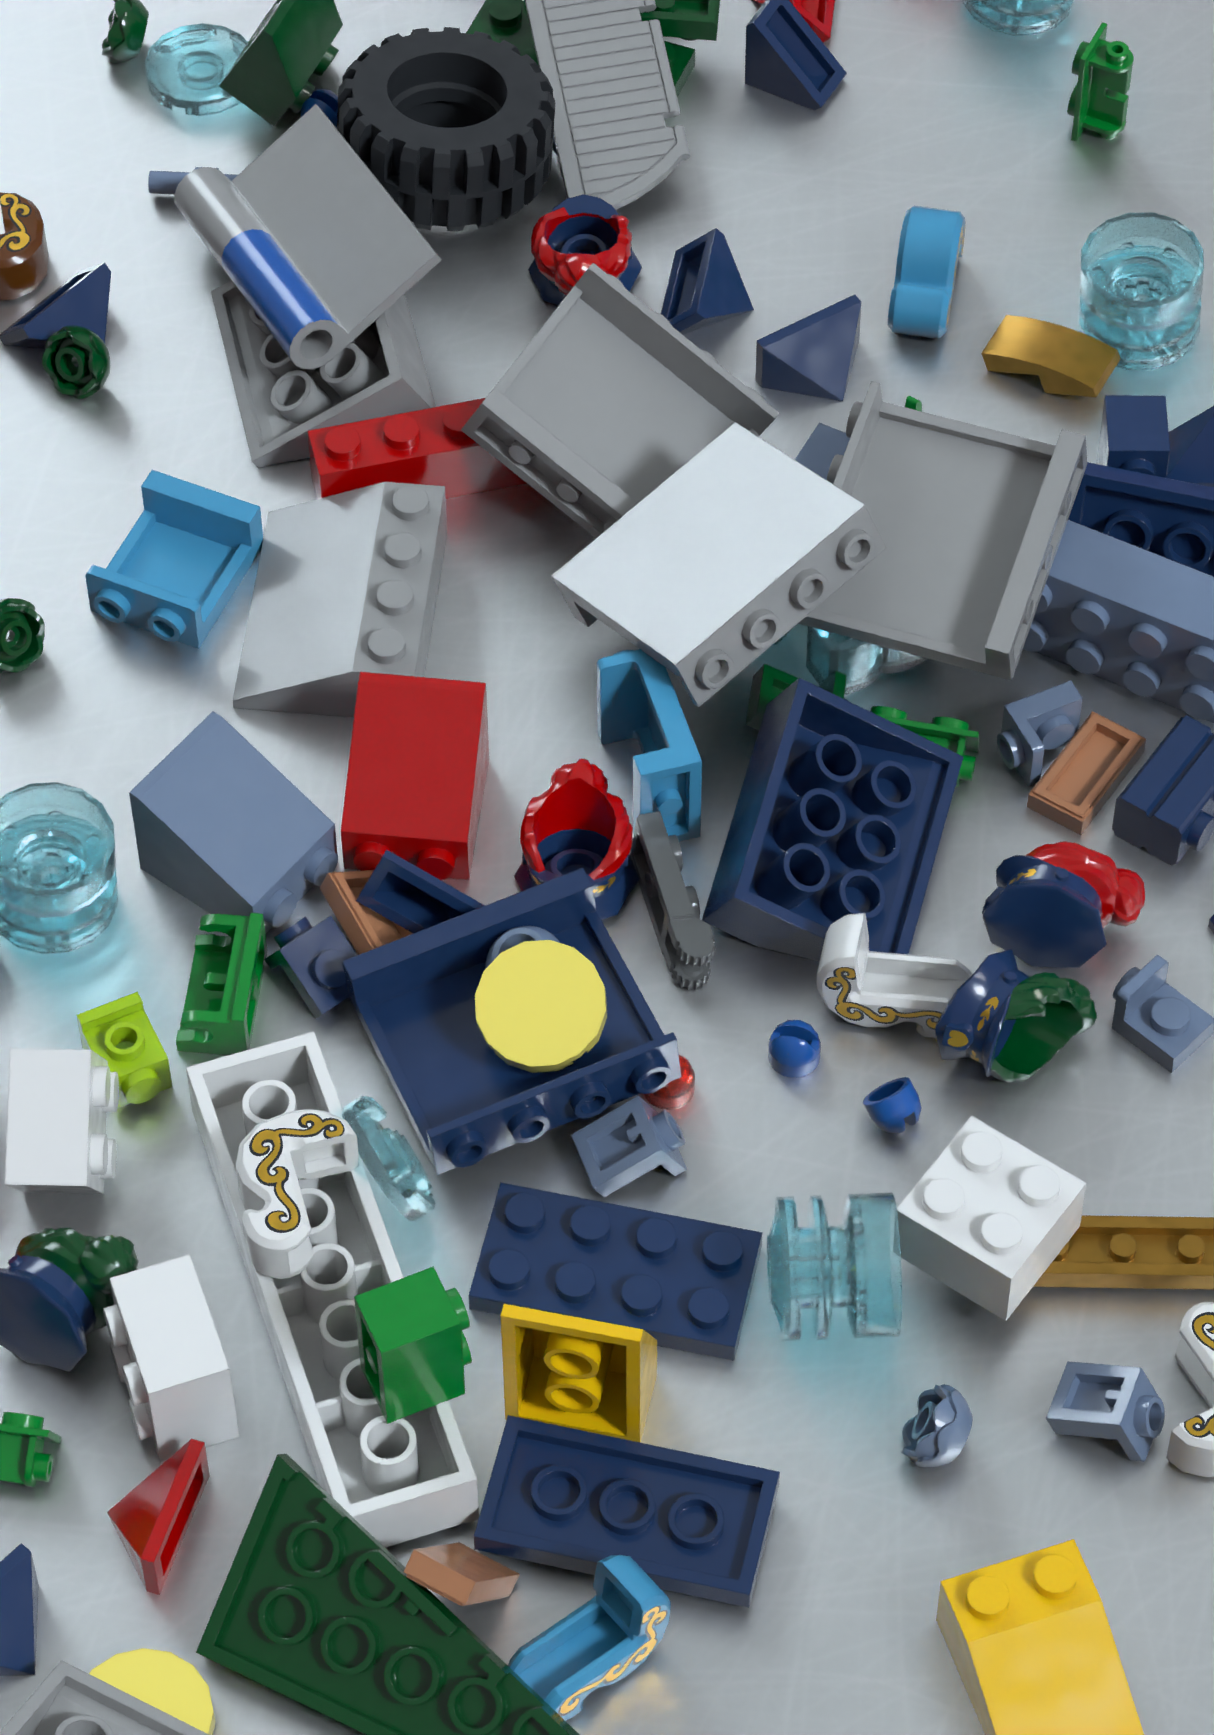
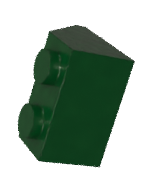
[219,0,343,126]

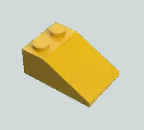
[501,1304,657,1443]
[936,1539,1144,1735]

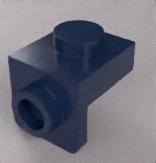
[264,916,357,1019]

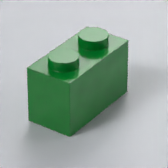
[354,1266,472,1424]

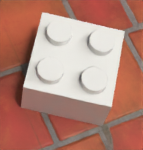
[4,1048,119,1194]
[892,1116,1086,1321]
[103,1254,240,1462]

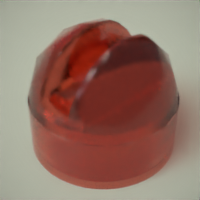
[644,1055,695,1110]

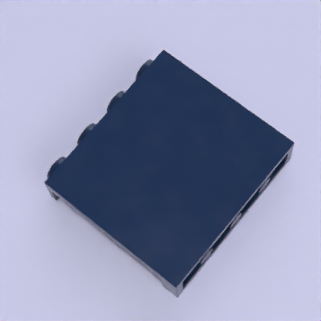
[342,868,681,1175]

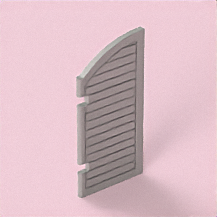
[524,0,690,210]

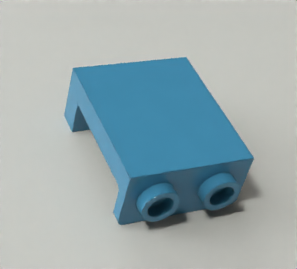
[85,470,263,649]
[597,649,702,842]

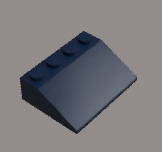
[702,678,963,961]

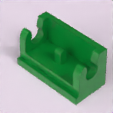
[176,913,267,1056]

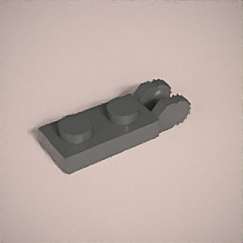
[630,811,716,990]

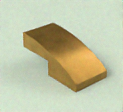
[981,315,1121,398]

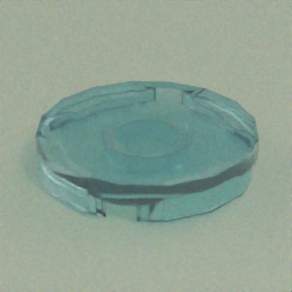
[145,23,248,116]
[342,1095,436,1221]

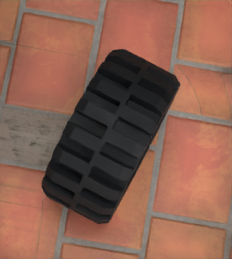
[337,27,555,231]

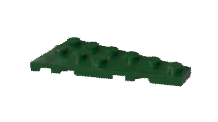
[196,1454,580,1735]

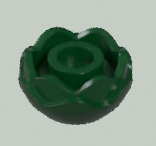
[101,0,149,63]
[42,325,110,399]
[0,598,45,673]

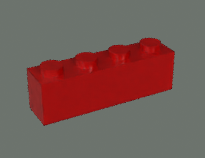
[307,398,528,499]

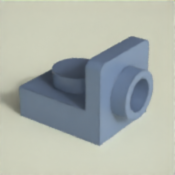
[997,680,1083,786]
[1112,955,1214,1073]
[571,1096,687,1197]
[1046,1361,1165,1462]

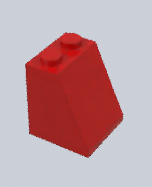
[341,672,489,880]

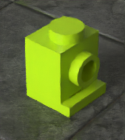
[76,992,172,1108]

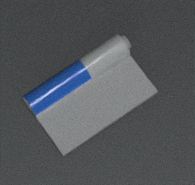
[175,104,442,369]

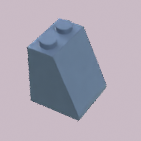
[129,711,338,934]

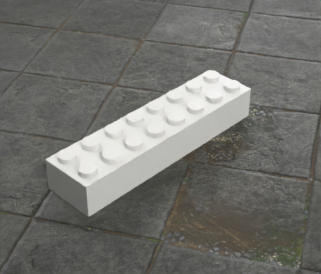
[186,1031,479,1548]

